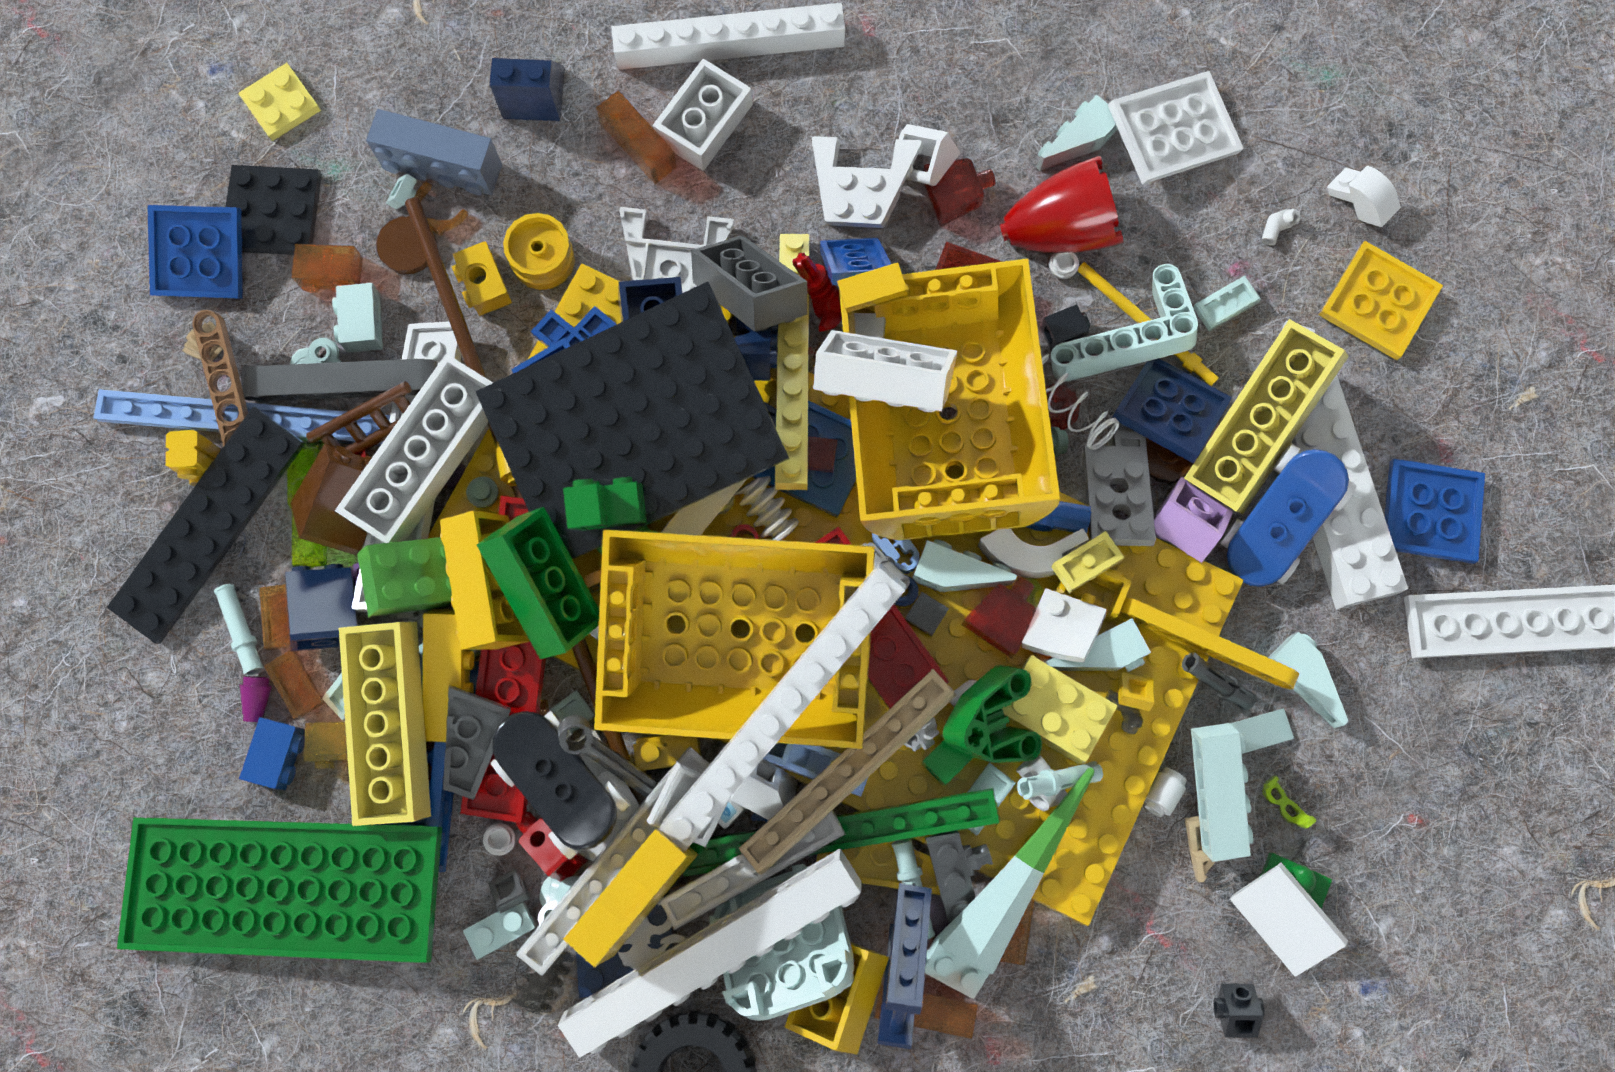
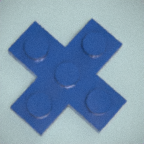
[531,306,617,348]

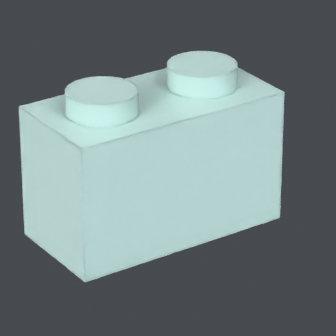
[332,283,383,353]

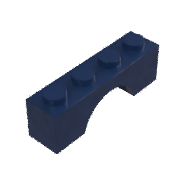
[734,317,778,381]

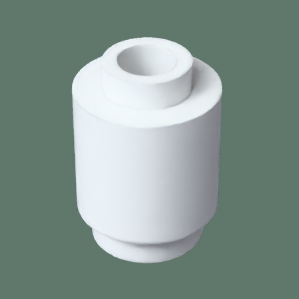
[1144,767,1187,817]

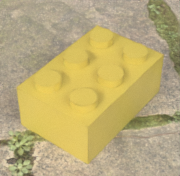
[1002,655,1118,765]

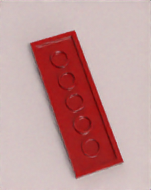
[814,526,950,709]

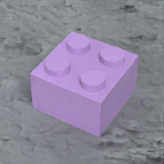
[1154,476,1233,563]

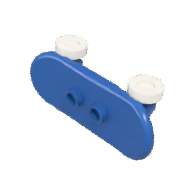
[1219,443,1357,587]

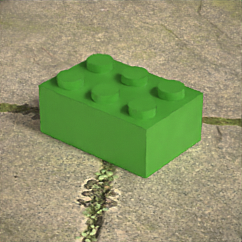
[357,537,452,617]

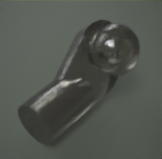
[1105,689,1143,735]

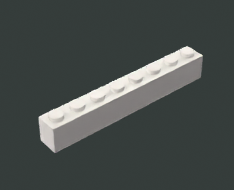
[611,3,845,70]

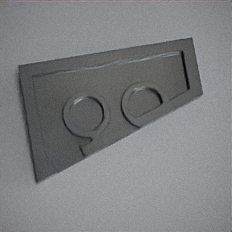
[443,685,511,800]

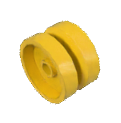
[503,213,575,290]

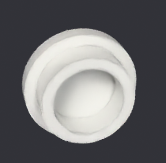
[1049,253,1079,279]
[483,823,516,856]

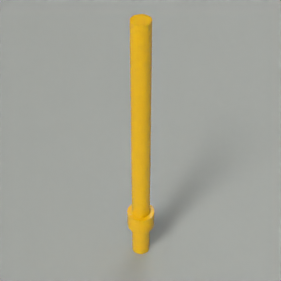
[1077,262,1219,386]

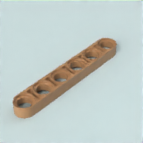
[192,310,248,447]

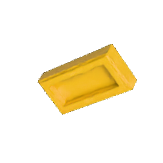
[837,262,908,313]

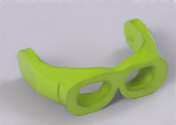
[1262,775,1316,829]

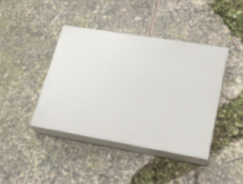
[1230,862,1348,977]

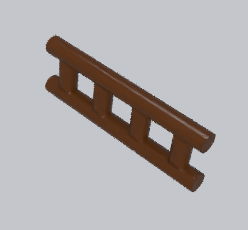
[306,381,412,455]

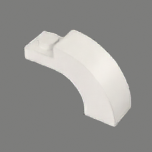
[978,528,1089,578]

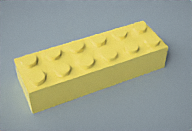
[1184,319,1349,514]
[339,622,431,826]

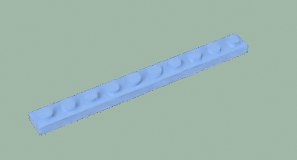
[93,389,390,447]

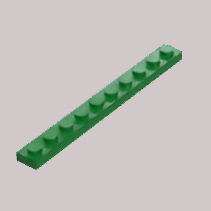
[683,788,1000,877]

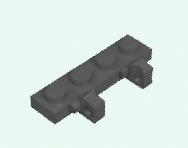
[925,830,993,925]

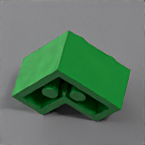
[563,477,647,531]

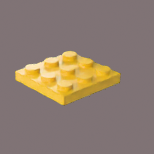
[1319,240,1443,360]

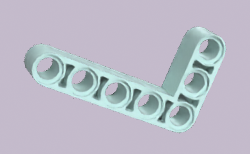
[1051,264,1198,382]

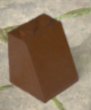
[290,444,372,555]

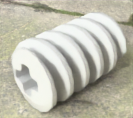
[734,476,799,540]

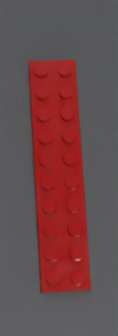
[460,496,546,823]

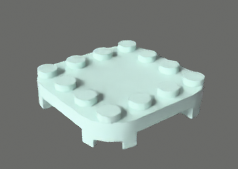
[709,864,854,1021]

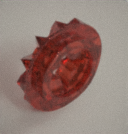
[1045,383,1081,430]

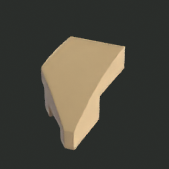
[1185,816,1215,882]

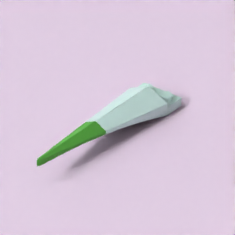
[925,767,1095,999]

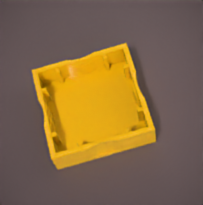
[563,829,698,967]

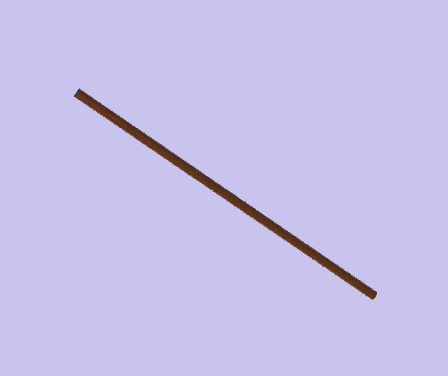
[405,197,631,761]

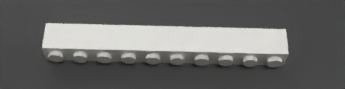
[659,563,906,851]
[558,849,861,1058]

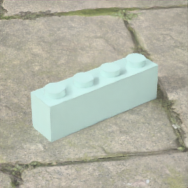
[1191,723,1253,862]

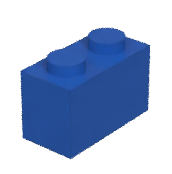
[239,717,306,790]

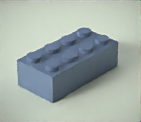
[366,109,503,196]

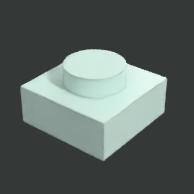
[386,174,417,209]

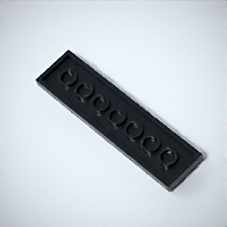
[106,407,306,644]

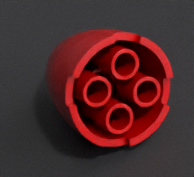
[1000,156,1124,253]

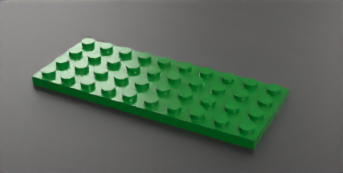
[117,817,442,963]

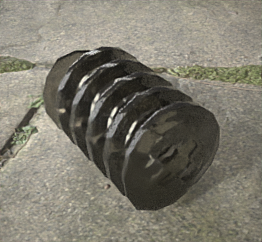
[511,949,576,1015]

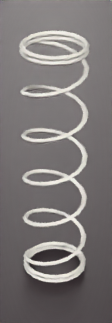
[1042,354,1119,450]

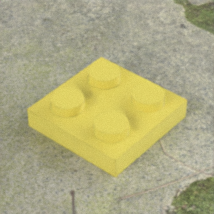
[238,63,321,141]

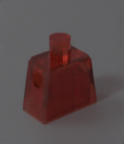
[923,158,996,226]
[961,577,1037,659]

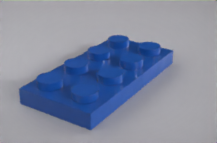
[820,238,891,288]

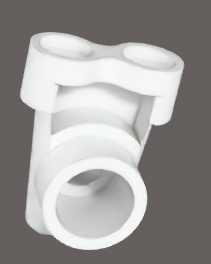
[1016,756,1067,811]

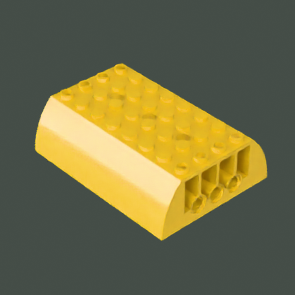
[839,258,1060,541]
[594,529,875,749]

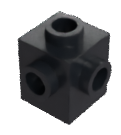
[1213,983,1265,1038]

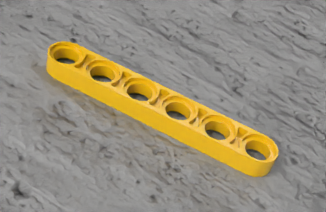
[1119,597,1299,690]

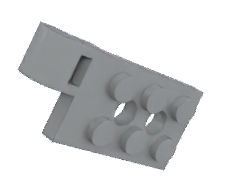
[1083,427,1156,546]

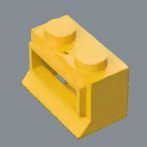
[1055,569,1132,624]
[633,735,701,773]

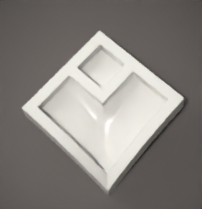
[1022,588,1107,663]

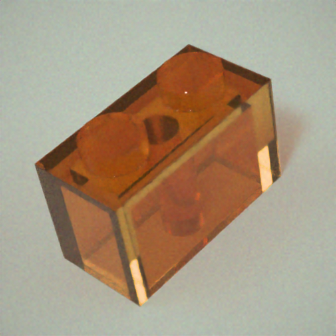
[291,244,363,293]

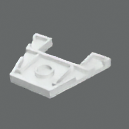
[812,136,924,228]
[619,207,734,293]

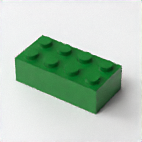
[477,507,600,659]

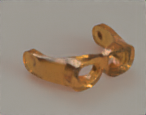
[414,182,468,237]

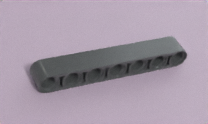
[241,359,438,402]

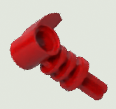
[792,253,842,332]

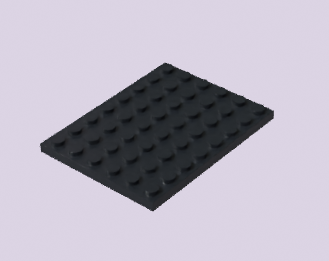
[475,281,790,560]

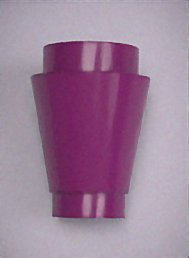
[239,676,272,722]

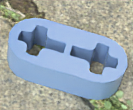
[872,533,919,574]

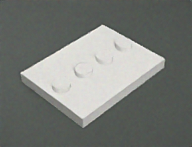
[1108,71,1244,185]

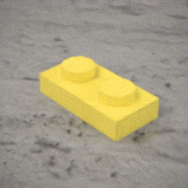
[1051,531,1124,593]

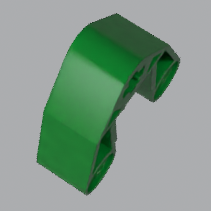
[943,665,1042,763]

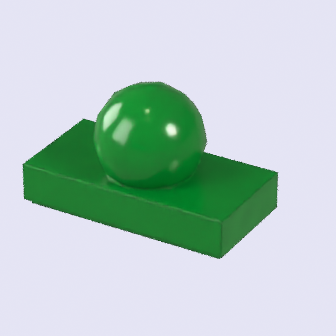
[1260,852,1332,909]

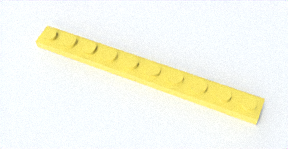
[775,234,809,490]

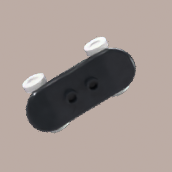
[491,710,631,859]

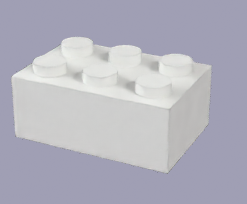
[653,58,752,171]

